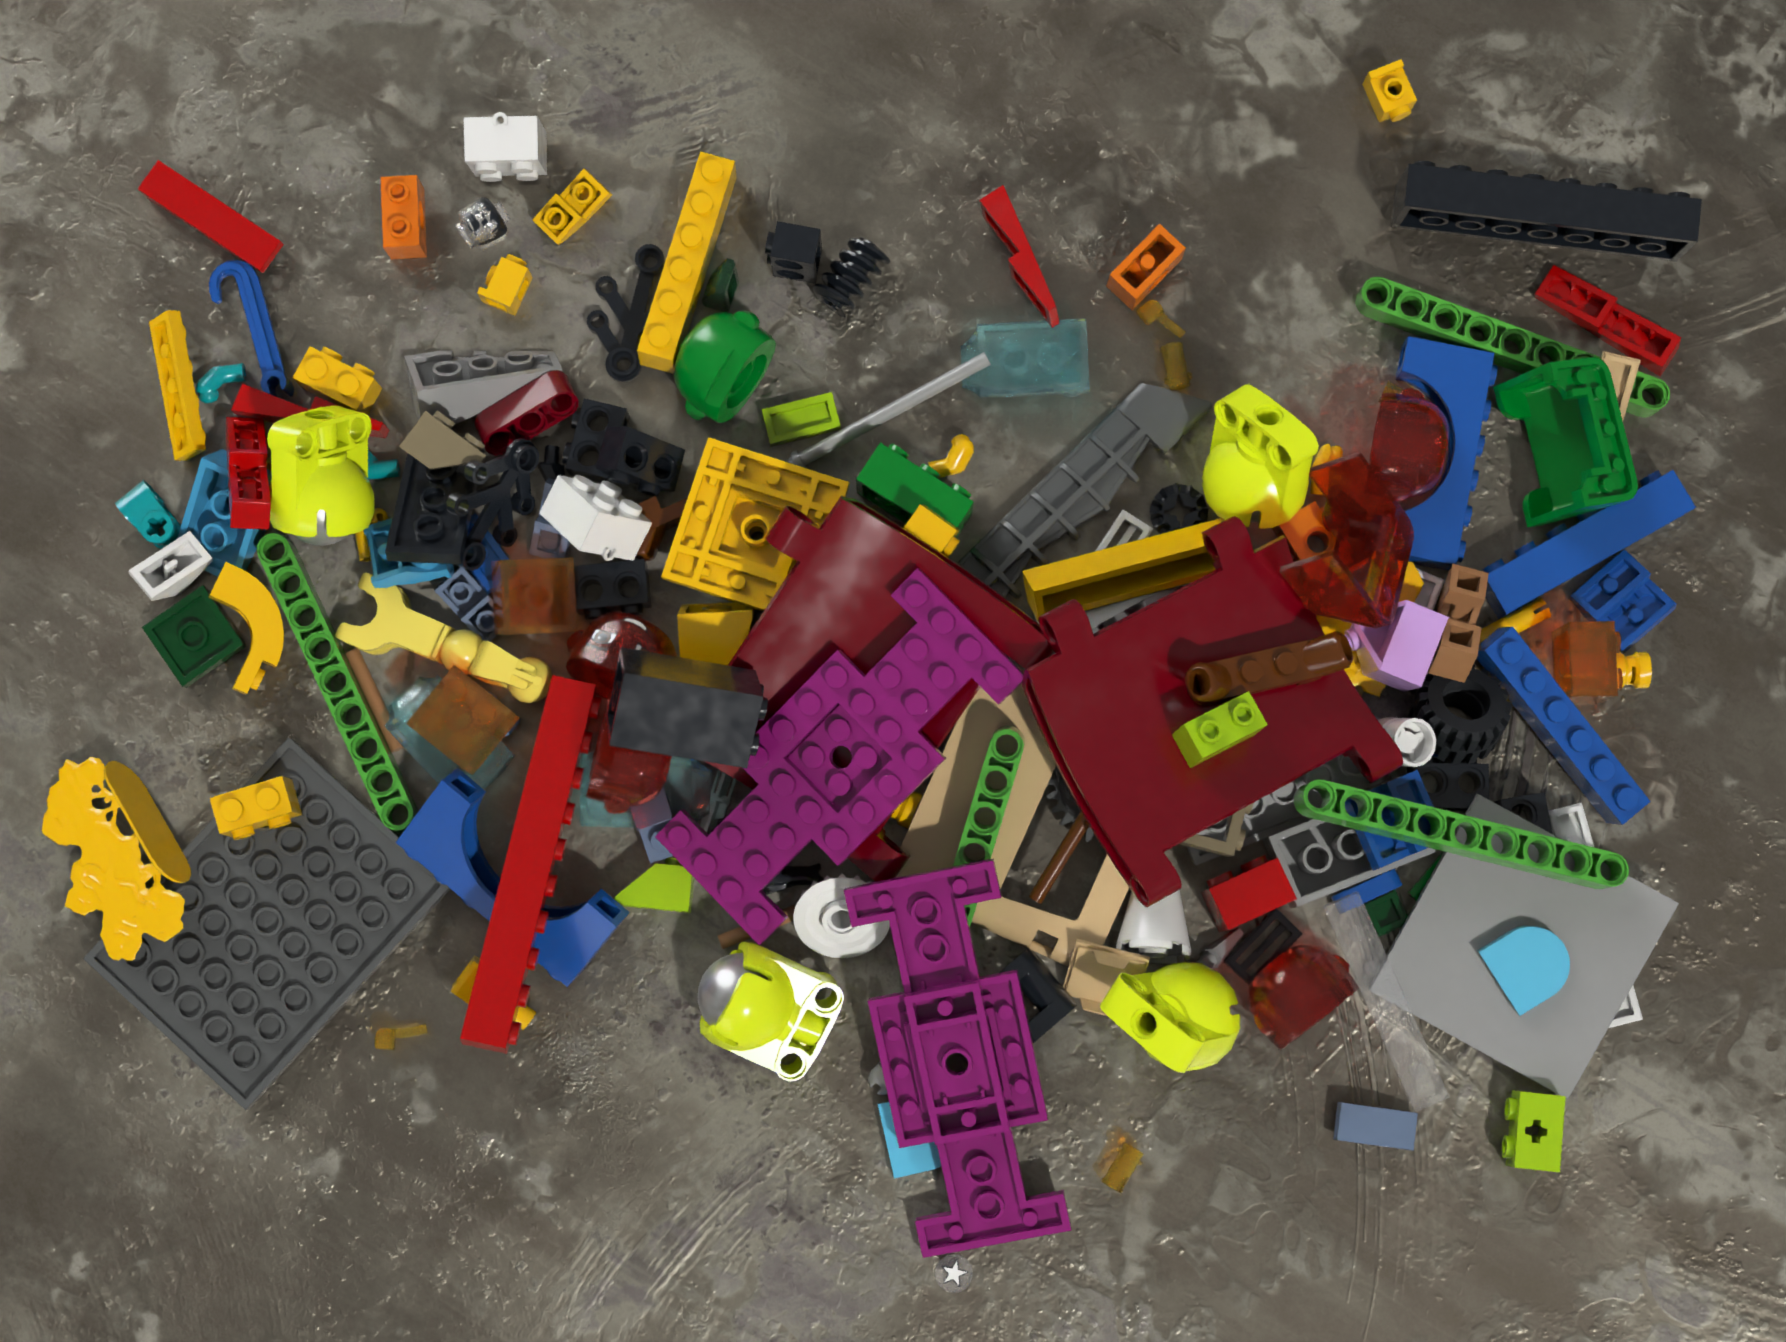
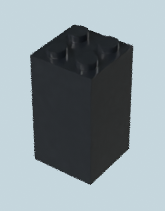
[606,647,768,768]

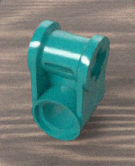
[115,480,181,549]

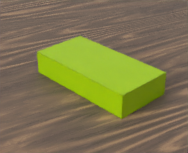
[761,392,841,447]

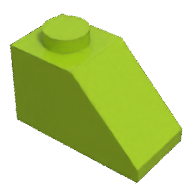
[614,858,695,913]

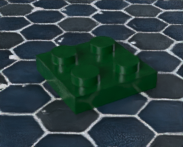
[142,585,247,688]

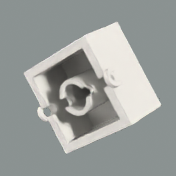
[464,112,547,182]
[539,475,652,561]

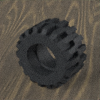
[1408,664,1512,764]

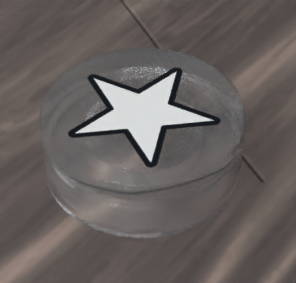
[935,1253,973,1293]

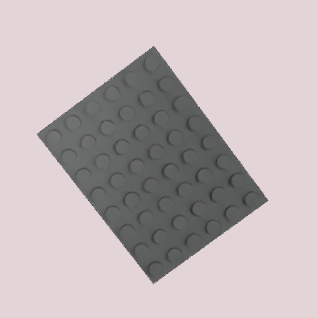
[83,737,450,1110]

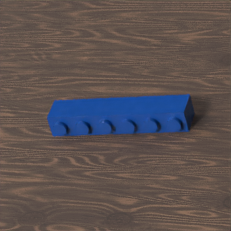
[1482,470,1696,619]
[1477,627,1651,825]

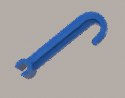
[209,260,294,397]

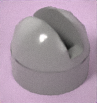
[868,1062,887,1095]

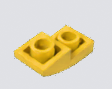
[532,168,613,245]

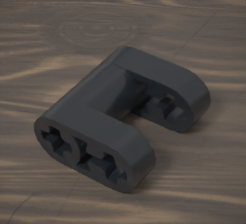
[999,947,1077,1043]

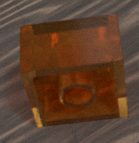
[491,558,577,635]
[1551,621,1623,705]
[406,665,520,776]

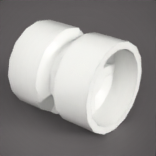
[1378,717,1436,767]

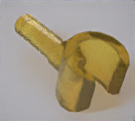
[1136,300,1186,338]
[375,1024,428,1050]

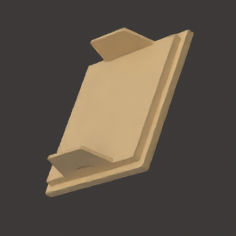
[1063,939,1150,1016]

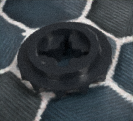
[1150,483,1209,534]

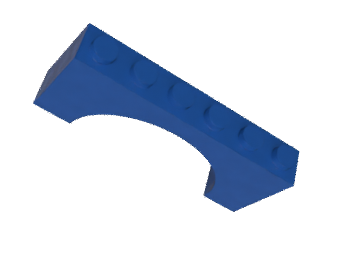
[1363,336,1498,571]
[396,768,630,987]

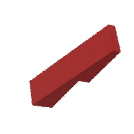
[137,160,284,273]
[979,185,1059,328]
[1534,265,1682,377]
[231,383,390,439]
[226,417,271,529]

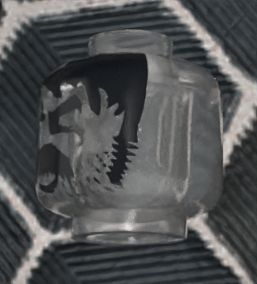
[455,197,511,251]

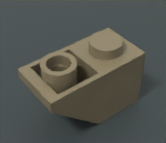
[399,410,488,470]

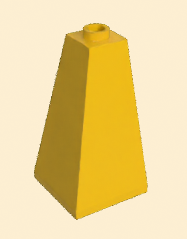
[677,602,755,665]

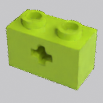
[1172,691,1268,768]
[1501,1090,1566,1172]

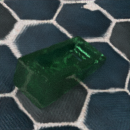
[702,258,739,312]

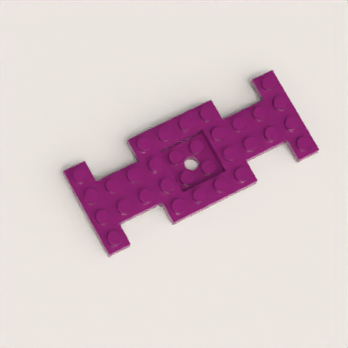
[655,568,1024,945]
[844,858,1071,1258]

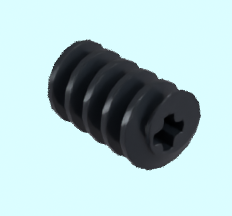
[813,237,890,318]

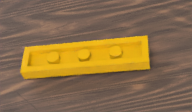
[149,310,206,461]

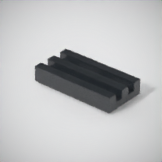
[1223,908,1303,987]

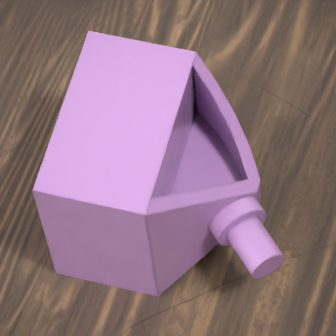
[1344,600,1449,692]

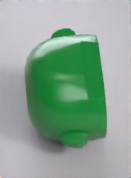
[674,311,776,423]

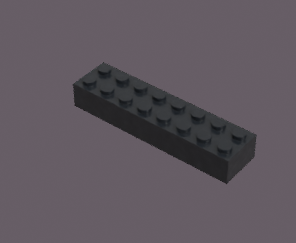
[1391,161,1702,262]

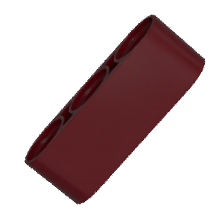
[475,370,579,456]

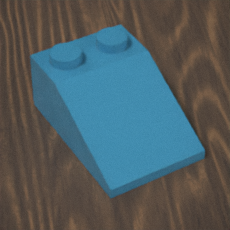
[177,449,272,577]

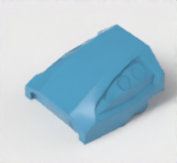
[363,518,454,588]

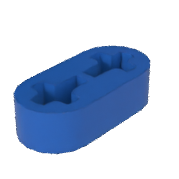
[1331,868,1403,914]

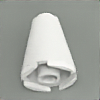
[1116,867,1191,964]

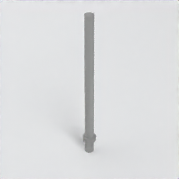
[785,352,991,468]

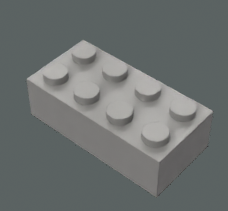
[1262,808,1436,909]

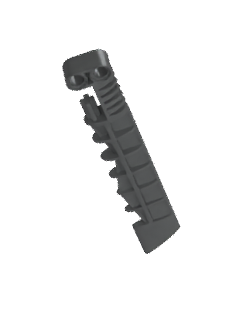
[957,383,1212,599]

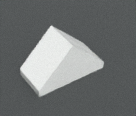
[129,531,213,601]

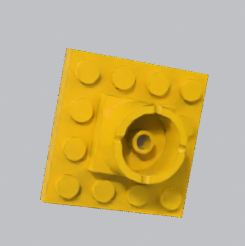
[661,437,850,612]

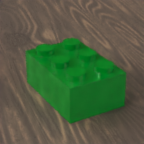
[856,442,974,538]

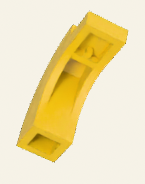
[208,562,284,695]

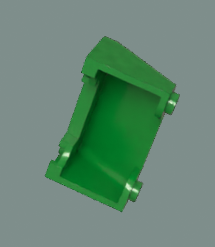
[1493,357,1638,528]

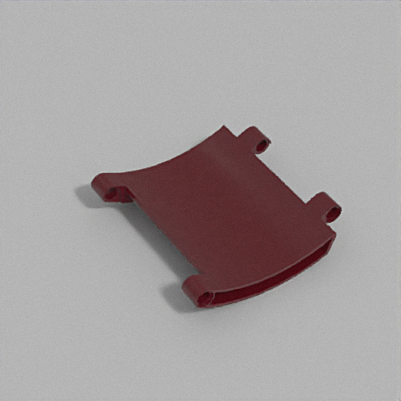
[704,496,1054,882]
[1022,516,1403,908]

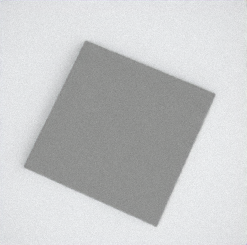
[1368,794,1679,1099]

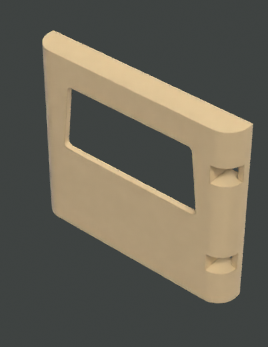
[896,667,1129,967]

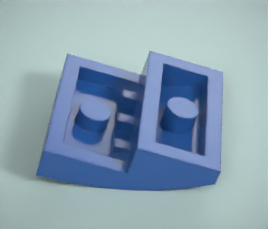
[1570,549,1676,654]
[1345,770,1434,871]

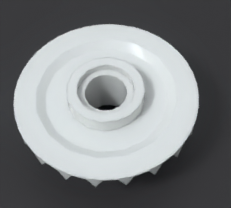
[793,873,890,958]

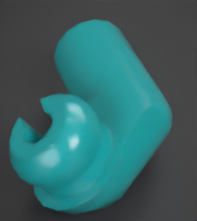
[196,363,247,403]
[368,450,400,480]

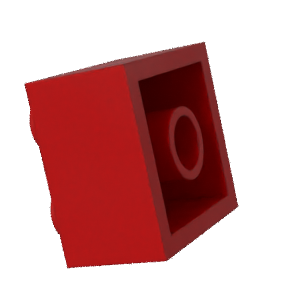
[1201,855,1297,933]

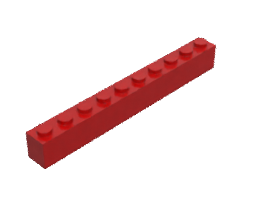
[460,675,602,1054]

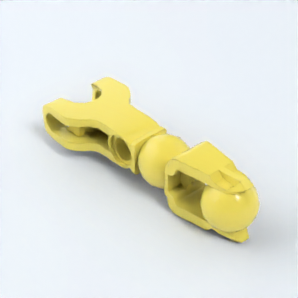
[335,572,552,703]

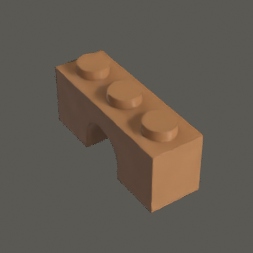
[1428,564,1489,683]

